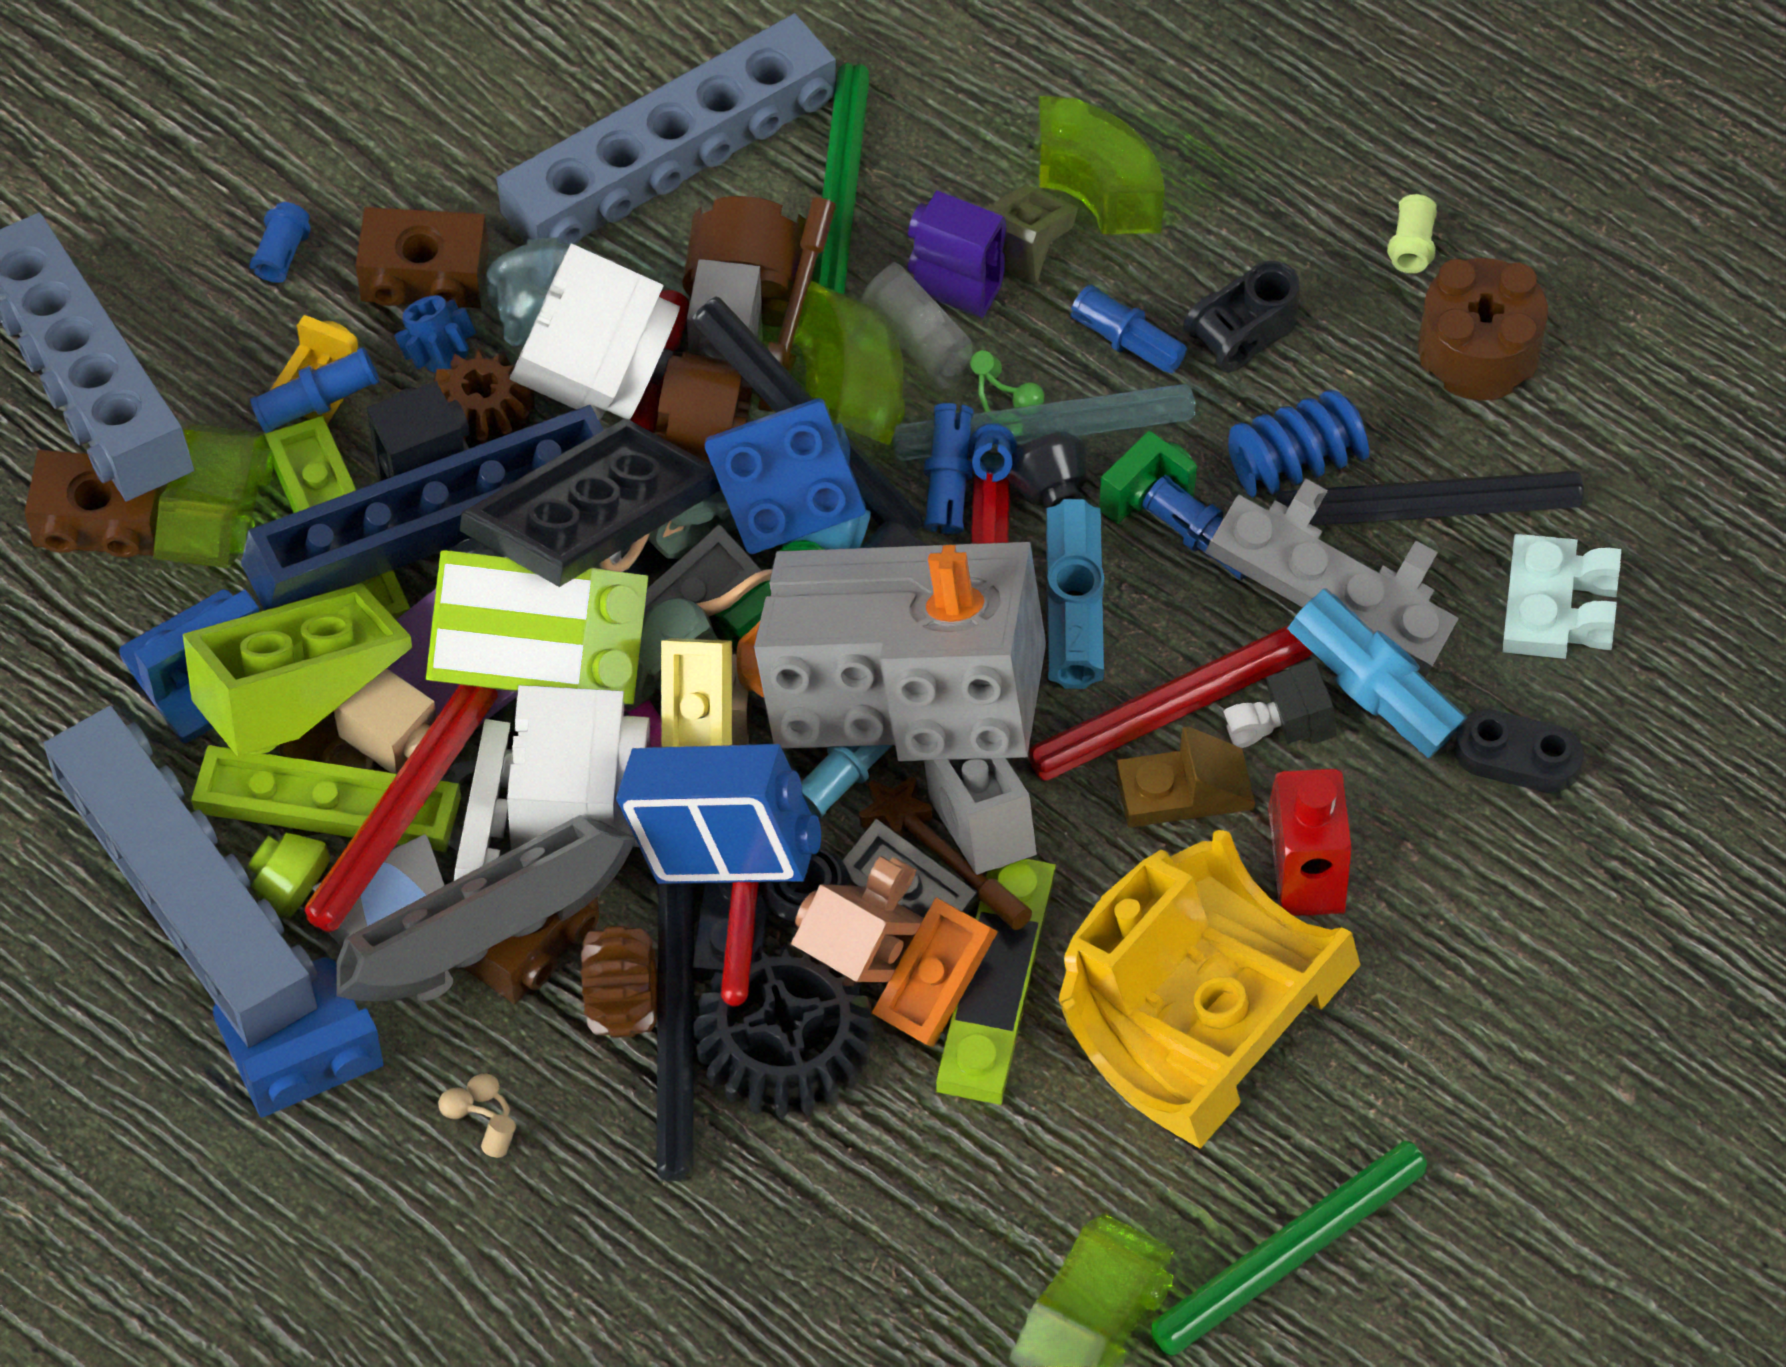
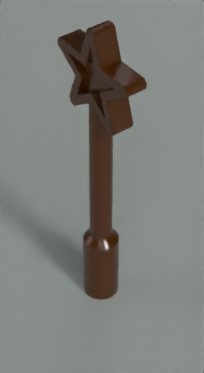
[758,197,836,413]
[859,777,1032,930]

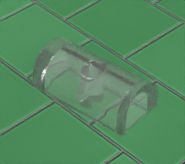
[862,262,975,389]

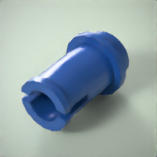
[249,202,311,283]
[969,423,1017,482]

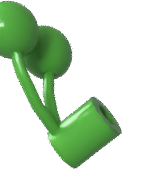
[970,350,1044,434]

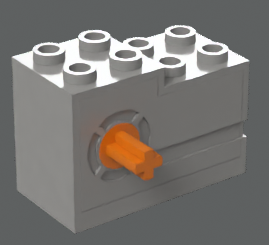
[736,542,1046,761]

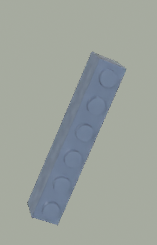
[43,705,318,1048]

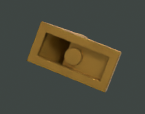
[1116,727,1255,828]

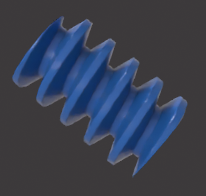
[1228,389,1369,498]

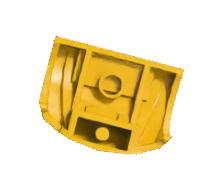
[1058,830,1360,1149]

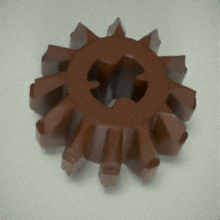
[434,347,535,446]
[580,925,658,1038]

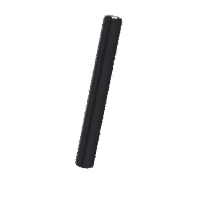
[692,296,923,534]
[1276,471,1584,526]
[656,883,694,1182]

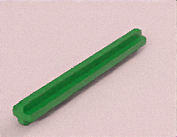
[810,62,869,315]
[1151,1141,1428,1355]

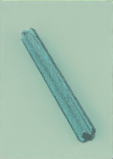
[892,384,1195,461]

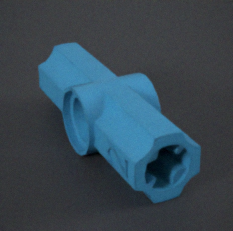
[1045,499,1104,689]
[1287,588,1468,758]

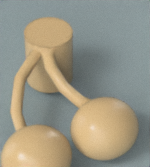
[438,1074,516,1158]

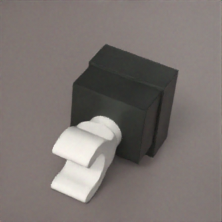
[1223,659,1337,748]

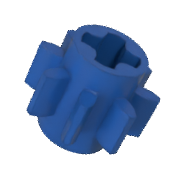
[394,296,476,372]

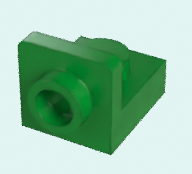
[1099,430,1197,525]

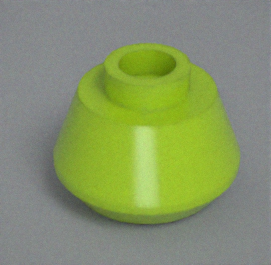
[246,832,331,918]

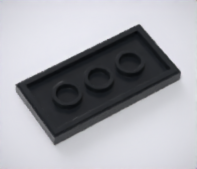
[460,418,721,587]

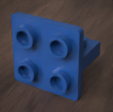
[705,398,866,554]
[119,589,259,743]

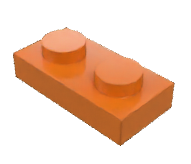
[872,897,998,1048]

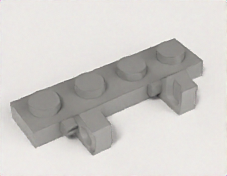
[1205,478,1459,677]

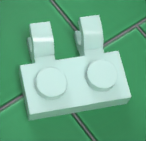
[1503,534,1621,659]

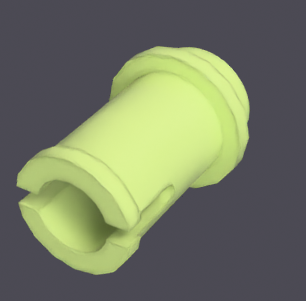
[1387,194,1437,273]

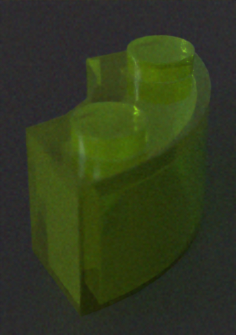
[1037,96,1165,234]
[793,281,905,445]
[153,424,274,569]
[1008,1212,1175,1367]

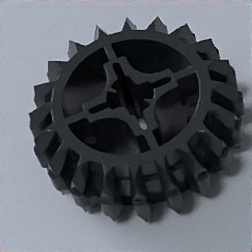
[694,942,874,1120]

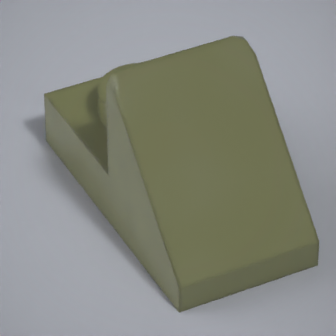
[984,184,1079,283]

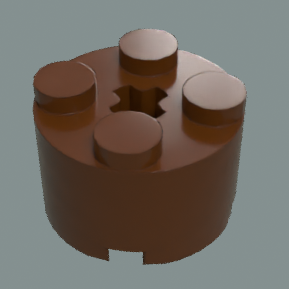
[682,196,807,327]
[1418,258,1548,400]
[654,351,753,465]

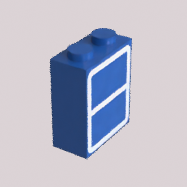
[616,744,821,884]

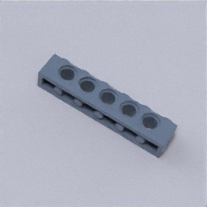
[497,13,836,261]
[0,212,195,501]

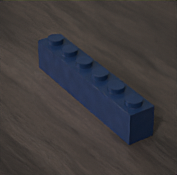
[241,404,604,610]

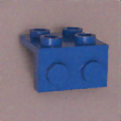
[213,957,384,1118]

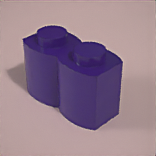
[908,190,1006,319]

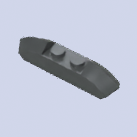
[337,815,636,1001]

